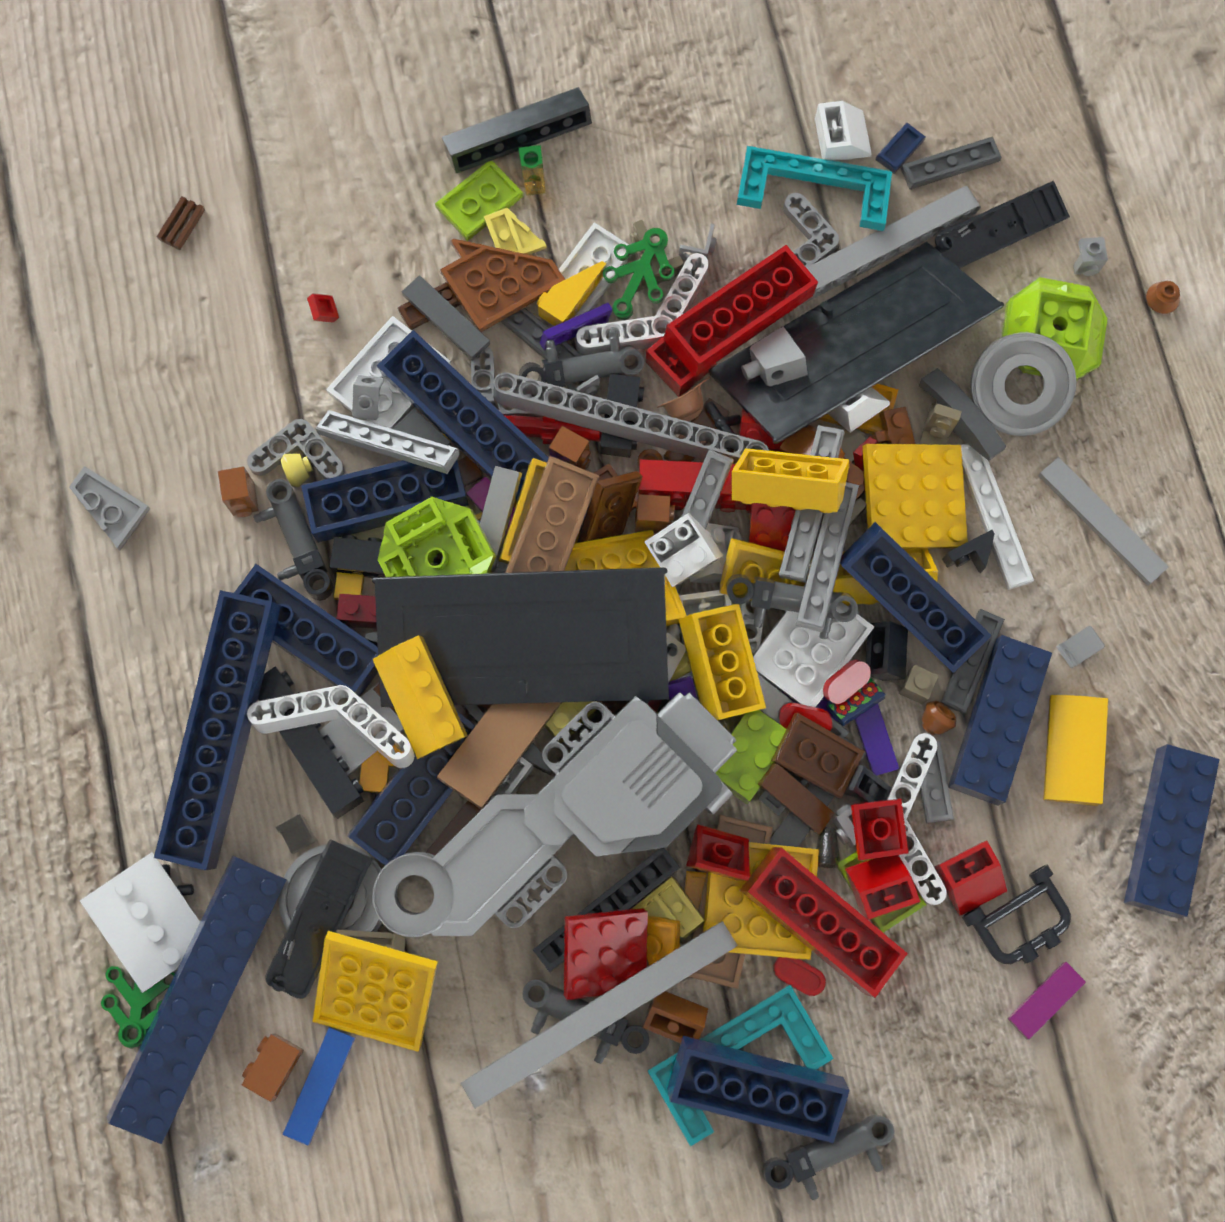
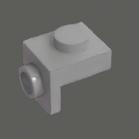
[1073,237,1108,276]
[832,803,856,848]

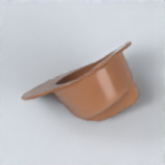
[657,376,710,421]

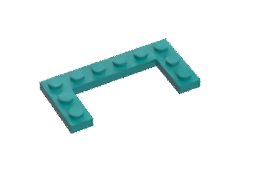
[736,146,892,231]
[647,985,834,1147]

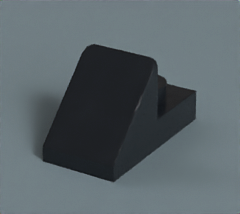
[942,530,995,574]
[844,765,892,802]

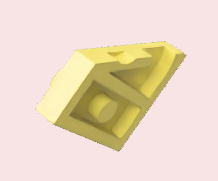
[484,208,547,255]
[632,877,705,938]

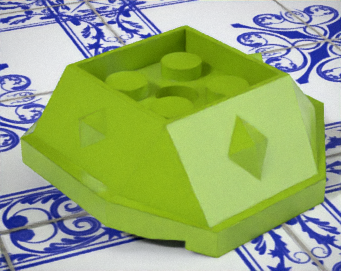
[1001,277,1108,380]
[378,497,496,577]

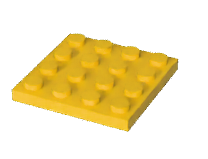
[862,444,968,549]
[564,530,687,626]
[703,842,819,960]
[312,931,438,1052]

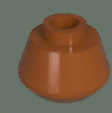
[1146,281,1180,314]
[921,701,956,735]

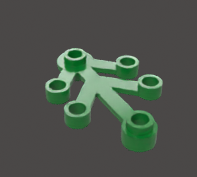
[603,228,675,320]
[101,966,175,1048]

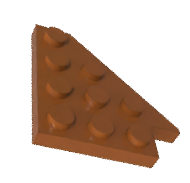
[440,239,565,332]

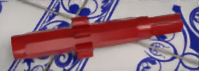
[505,415,602,444]

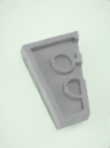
[69,466,150,550]

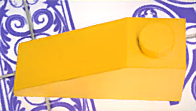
[537,261,606,326]

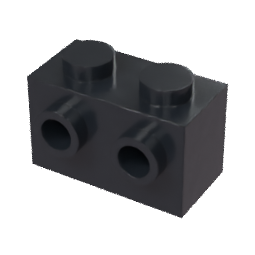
[866,621,908,681]

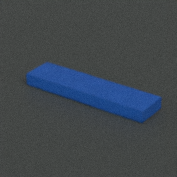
[282,1027,355,1146]

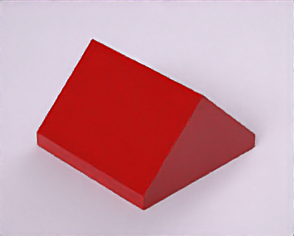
[851,799,909,860]
[686,824,750,881]

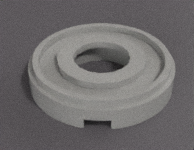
[970,332,1076,436]
[279,844,384,932]

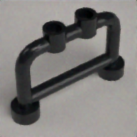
[962,864,1071,965]

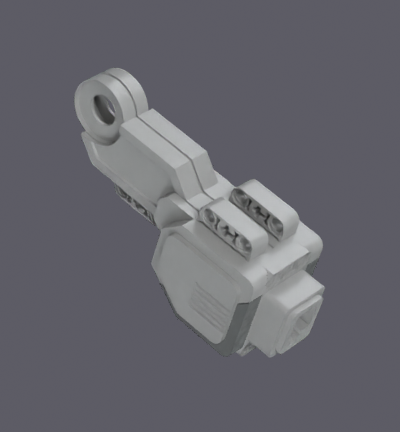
[372,693,737,937]

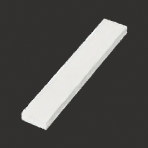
[961,443,1034,590]

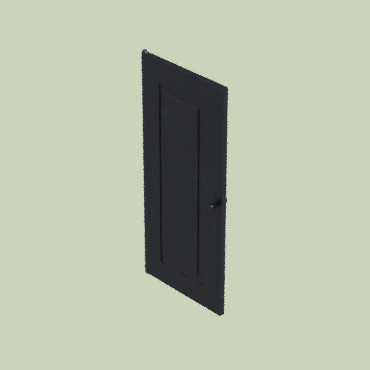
[709,241,1004,444]
[372,567,669,707]

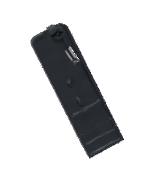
[934,180,1070,268]
[265,839,373,999]

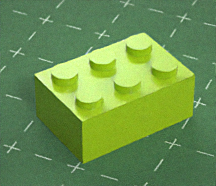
[715,710,786,805]

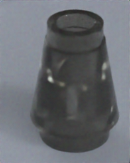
[816,827,841,869]

